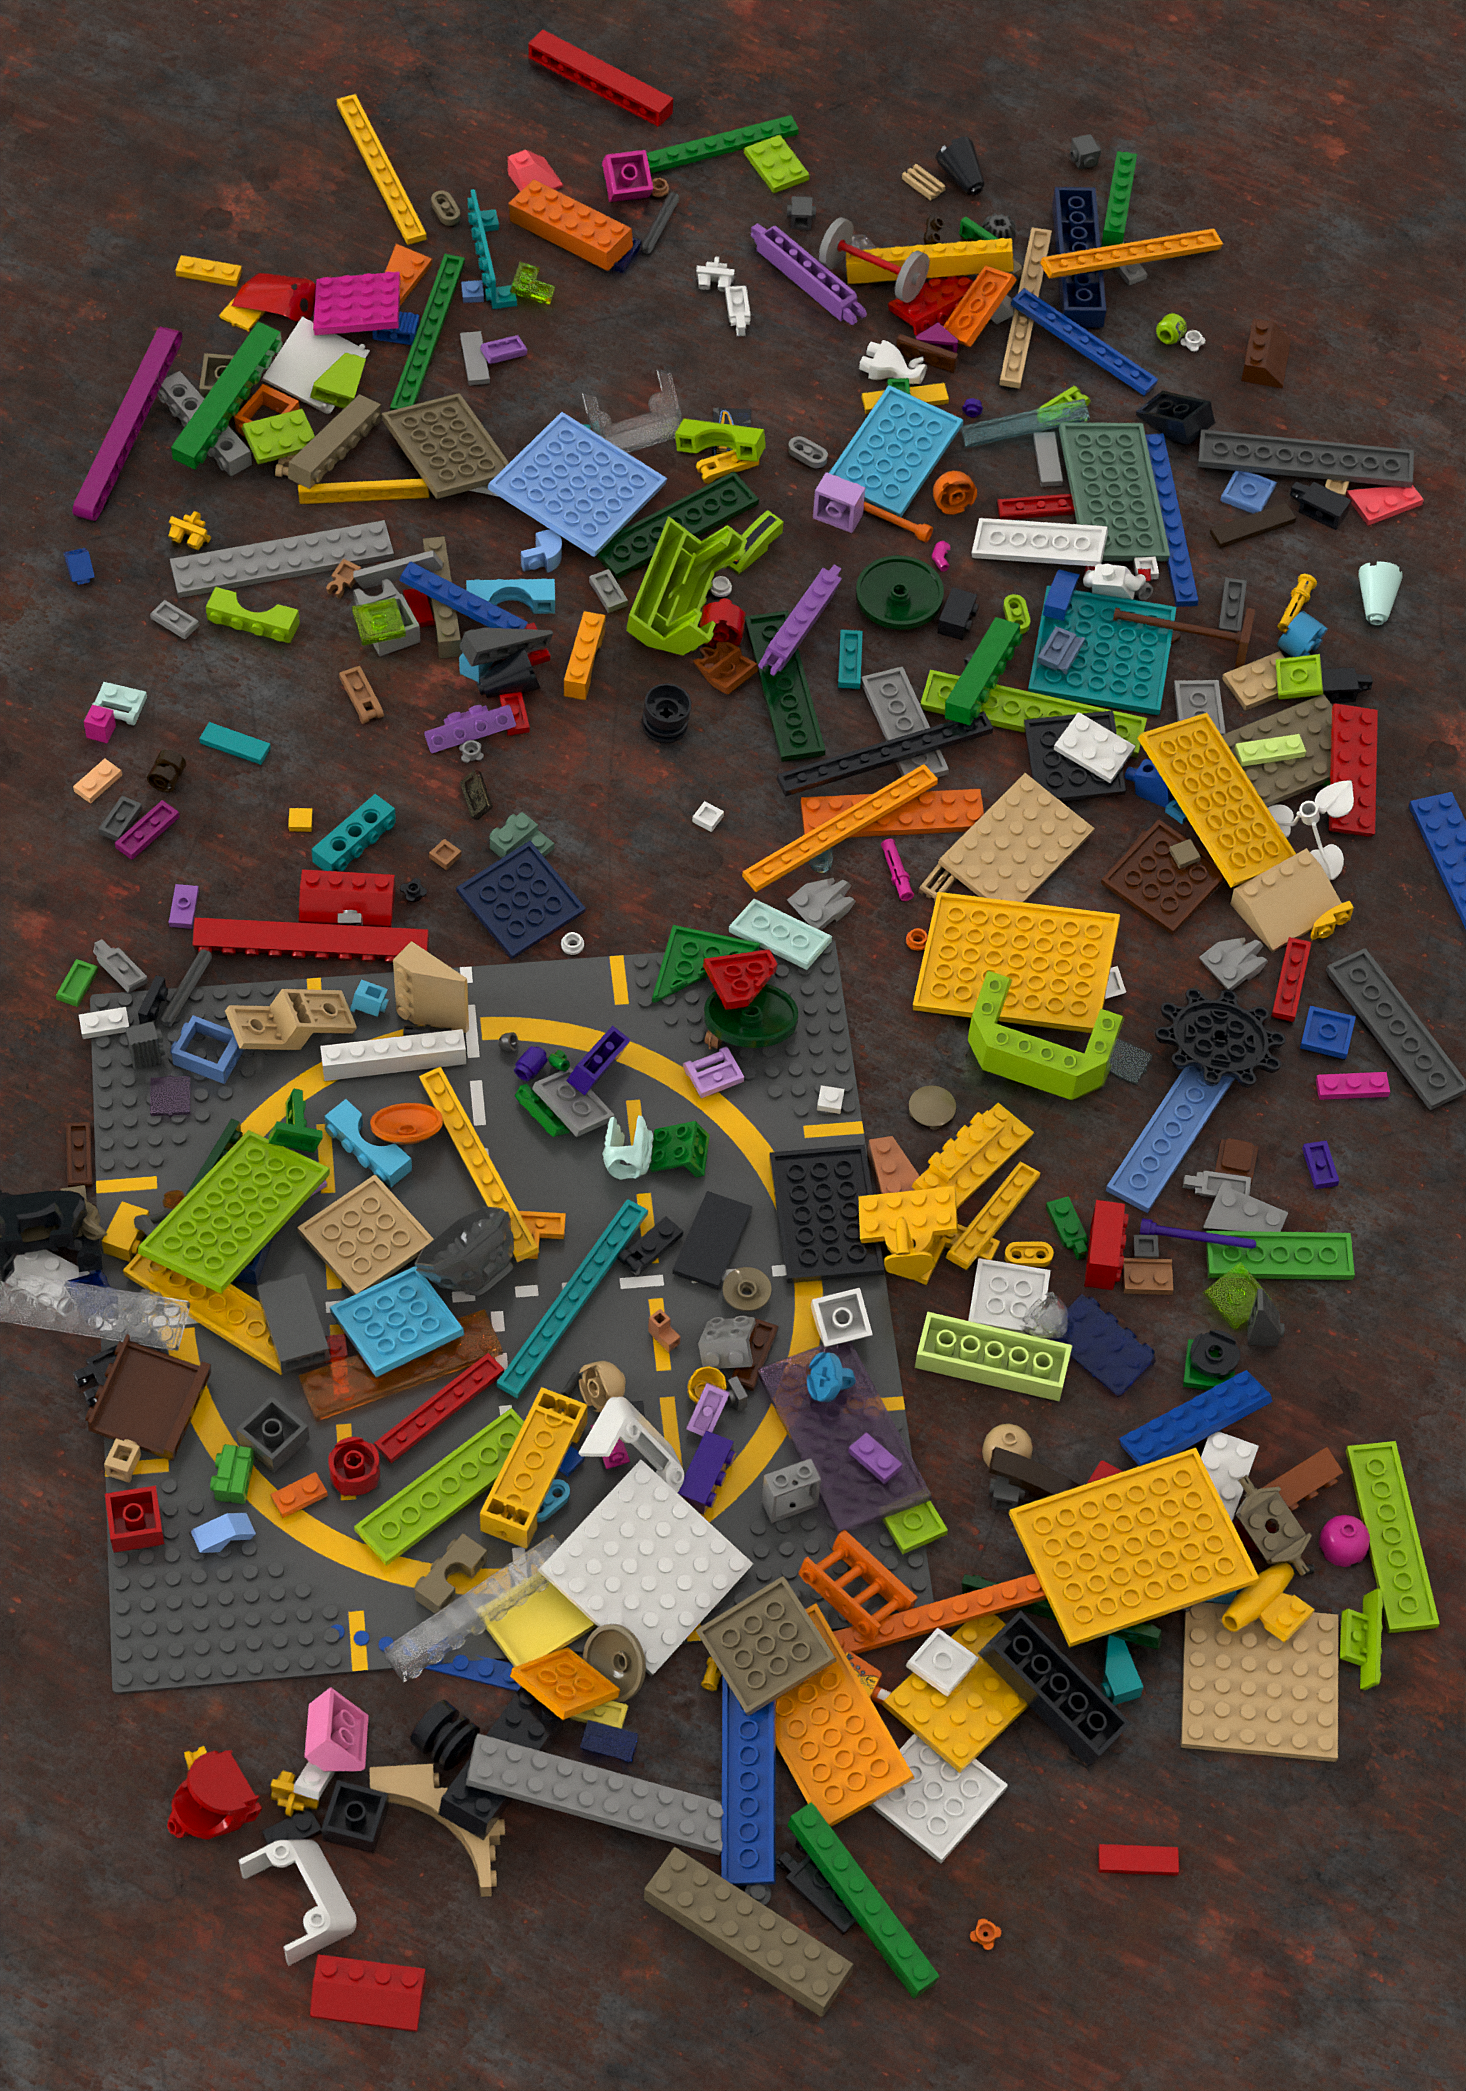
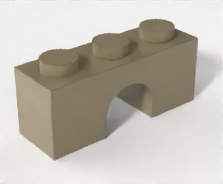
[414,1534,487,1617]

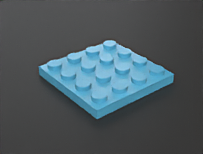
[330,1266,464,1377]

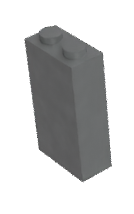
[257,1273,330,1373]

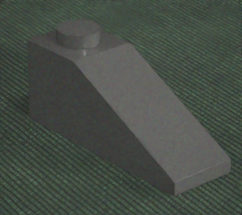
[1247,1288,1285,1346]

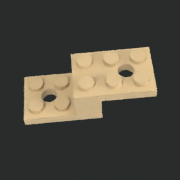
[225,989,357,1050]

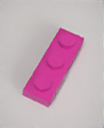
[1316,1072,1390,1100]

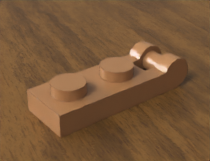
[339,666,384,724]

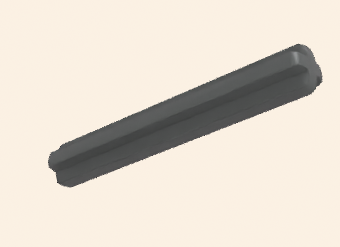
[640,192,679,254]
[160,949,212,1027]

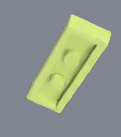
[1234,734,1306,767]

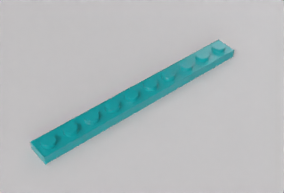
[497,1199,648,1399]

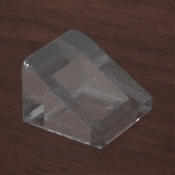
[851,235,876,250]

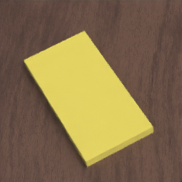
[477,1573,597,1667]

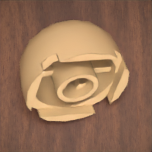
[579,1361,626,1412]
[982,1424,1033,1467]

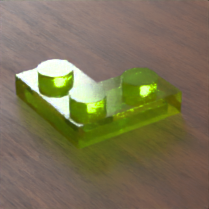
[510,262,556,305]

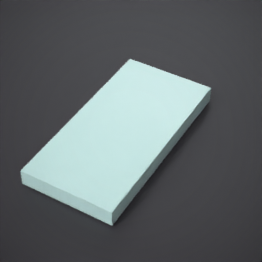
[729,899,832,970]

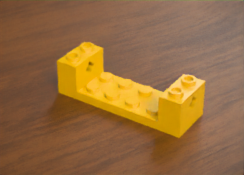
[480,1387,588,1549]

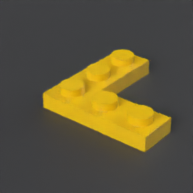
[915,1224,1000,1285]

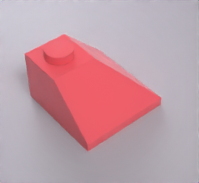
[508,150,563,192]

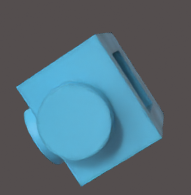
[350,980,389,1017]

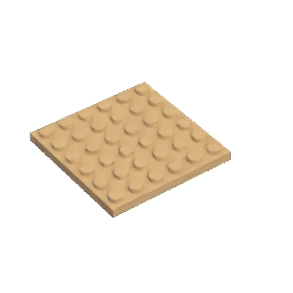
[1181,1602,1338,1762]

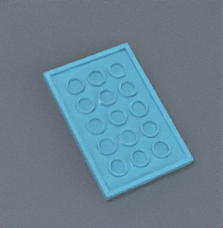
[829,385,963,517]

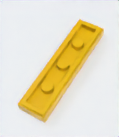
[862,383,949,414]

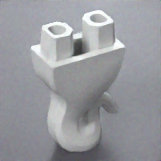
[859,340,927,385]

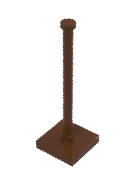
[1113,608,1256,669]

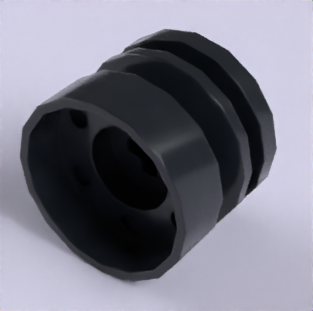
[641,683,692,744]
[410,1700,480,1771]

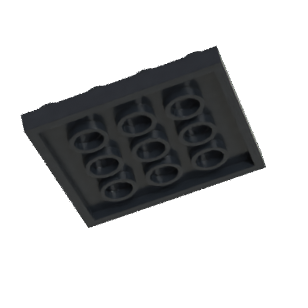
[1024,710,1126,802]

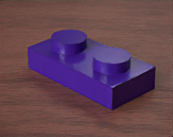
[1302,1140,1339,1189]

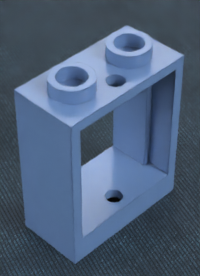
[170,1015,245,1084]

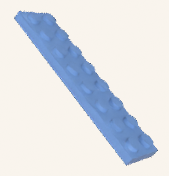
[1106,1066,1235,1213]

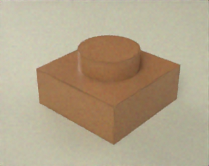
[429,839,462,870]

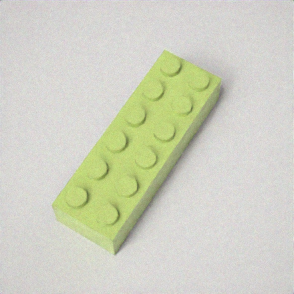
[915,1312,1072,1402]

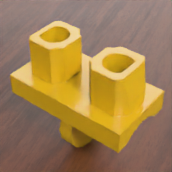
[169,511,211,550]
[271,1771,319,1817]

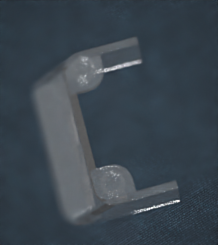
[582,369,683,453]

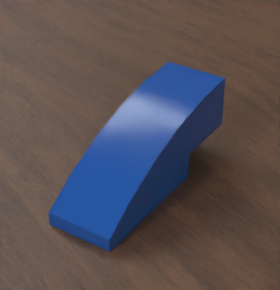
[1043,569,1080,621]

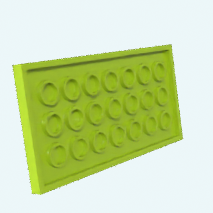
[138,1130,330,1293]

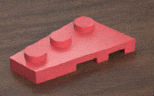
[1345,485,1424,526]

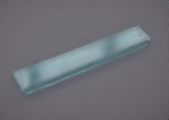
[960,399,1090,448]

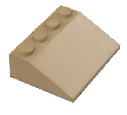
[1230,848,1342,952]
[393,941,469,1033]

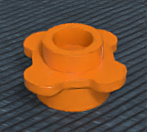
[970,1919,1001,1950]

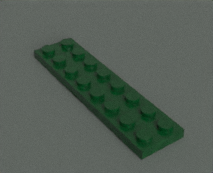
[596,472,759,580]
[745,610,826,762]

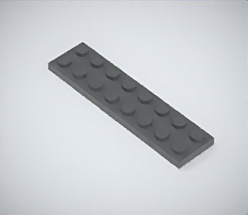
[1326,948,1466,1111]

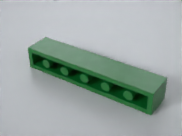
[1101,151,1137,247]
[945,617,1023,725]

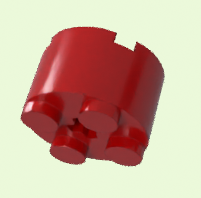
[699,598,746,648]
[328,1437,380,1496]

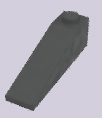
[459,628,553,667]

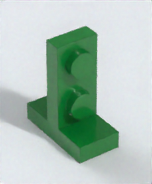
[269,1089,323,1153]

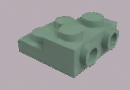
[489,812,554,858]

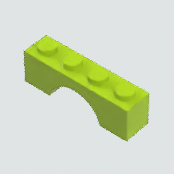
[675,418,766,462]
[206,587,300,643]

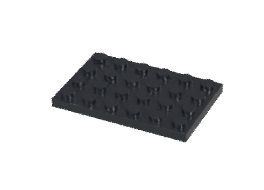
[769,1144,884,1283]

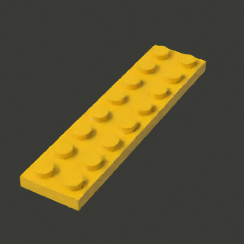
[123,1253,282,1375]

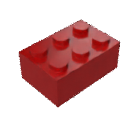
[1084,1200,1129,1290]

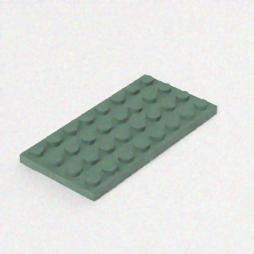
[1059,422,1170,561]

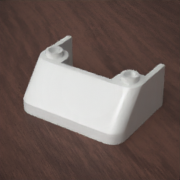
[579,1397,684,1493]
[239,1840,357,1965]

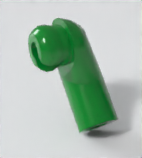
[548,1050,570,1071]

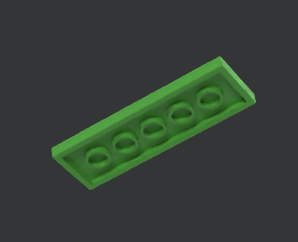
[1206,1231,1355,1280]

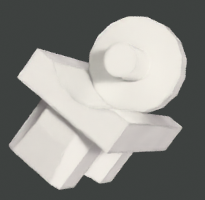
[696,256,734,292]

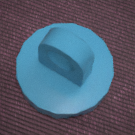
[807,1352,856,1402]

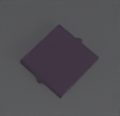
[150,1075,190,1117]

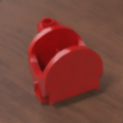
[167,1750,262,1840]

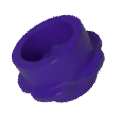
[962,398,983,418]

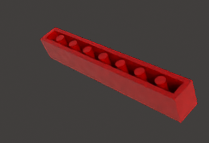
[528,30,673,127]

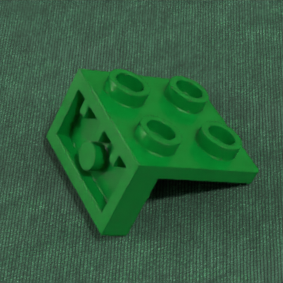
[649,1121,710,1178]

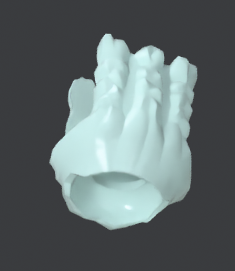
[602,1115,654,1180]

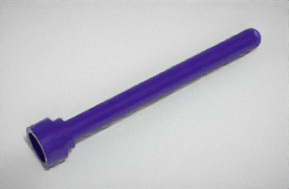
[1140,1218,1257,1249]

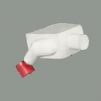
[1083,564,1151,600]

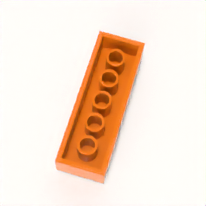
[508,179,633,271]

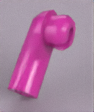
[932,541,950,572]

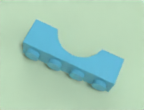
[466,578,555,614]
[324,1099,412,1188]

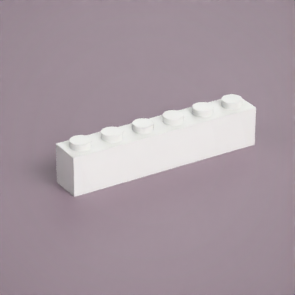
[320,1029,466,1081]

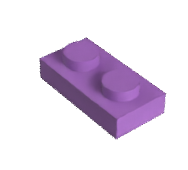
[848,1432,902,1484]

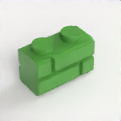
[210,1444,255,1504]

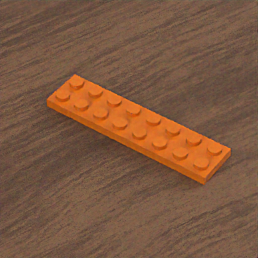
[800,789,984,838]

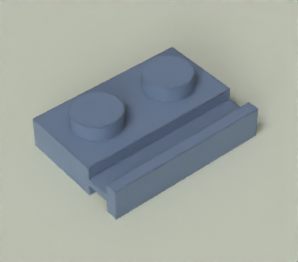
[1037,626,1085,674]

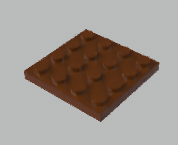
[1101,819,1225,935]

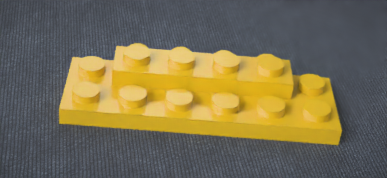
[912,1103,1034,1209]

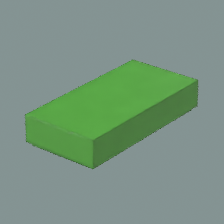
[56,959,98,1007]

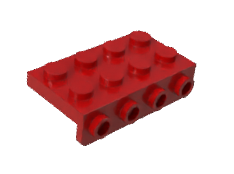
[888,275,974,336]

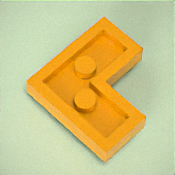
[519,1211,566,1259]

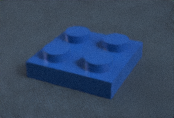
[1300,1006,1356,1059]

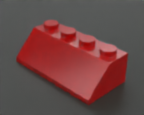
[299,870,396,928]
[310,1954,426,2032]

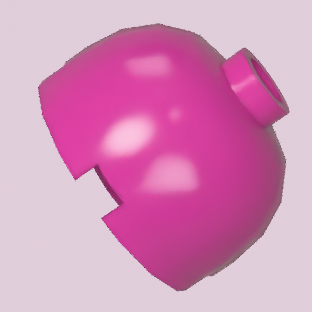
[1318,1515,1370,1567]

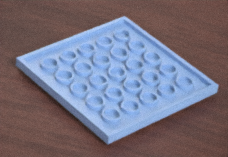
[488,412,667,557]

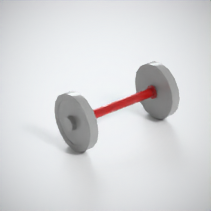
[819,217,929,303]

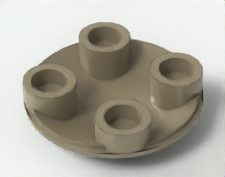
[909,1086,956,1130]

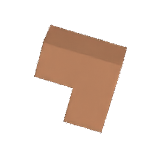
[648,1309,681,1353]

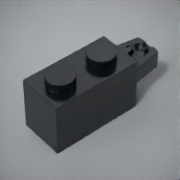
[1290,482,1351,530]
[1310,667,1373,703]

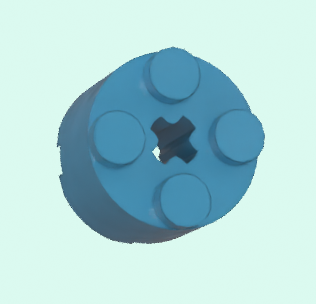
[1277,611,1328,657]

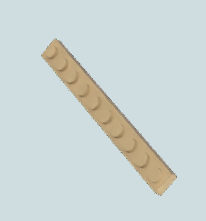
[999,227,1052,389]

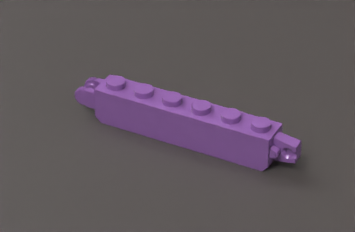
[751,223,867,325]
[758,565,842,676]

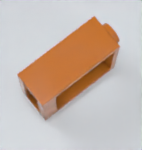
[234,384,299,436]

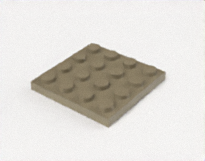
[695,1576,837,1716]

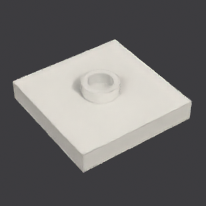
[906,1628,979,1697]

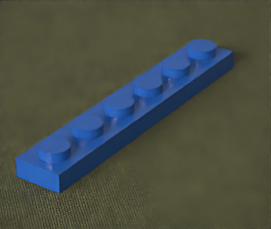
[399,561,528,629]

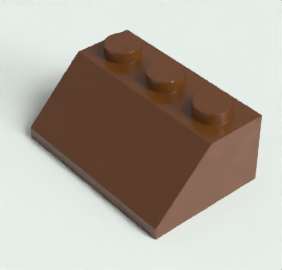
[1241,318,1291,388]

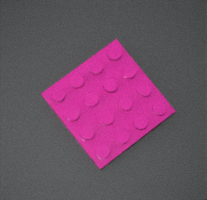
[313,272,401,335]

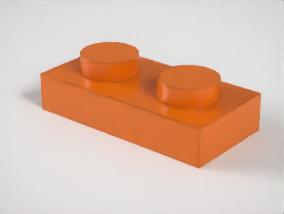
[270,1472,328,1519]

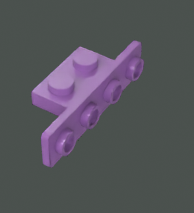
[424,705,516,753]

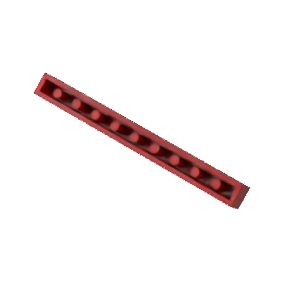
[192,918,429,963]

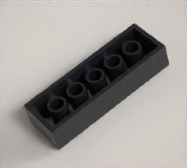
[978,1611,1132,1766]
[438,1687,565,1840]

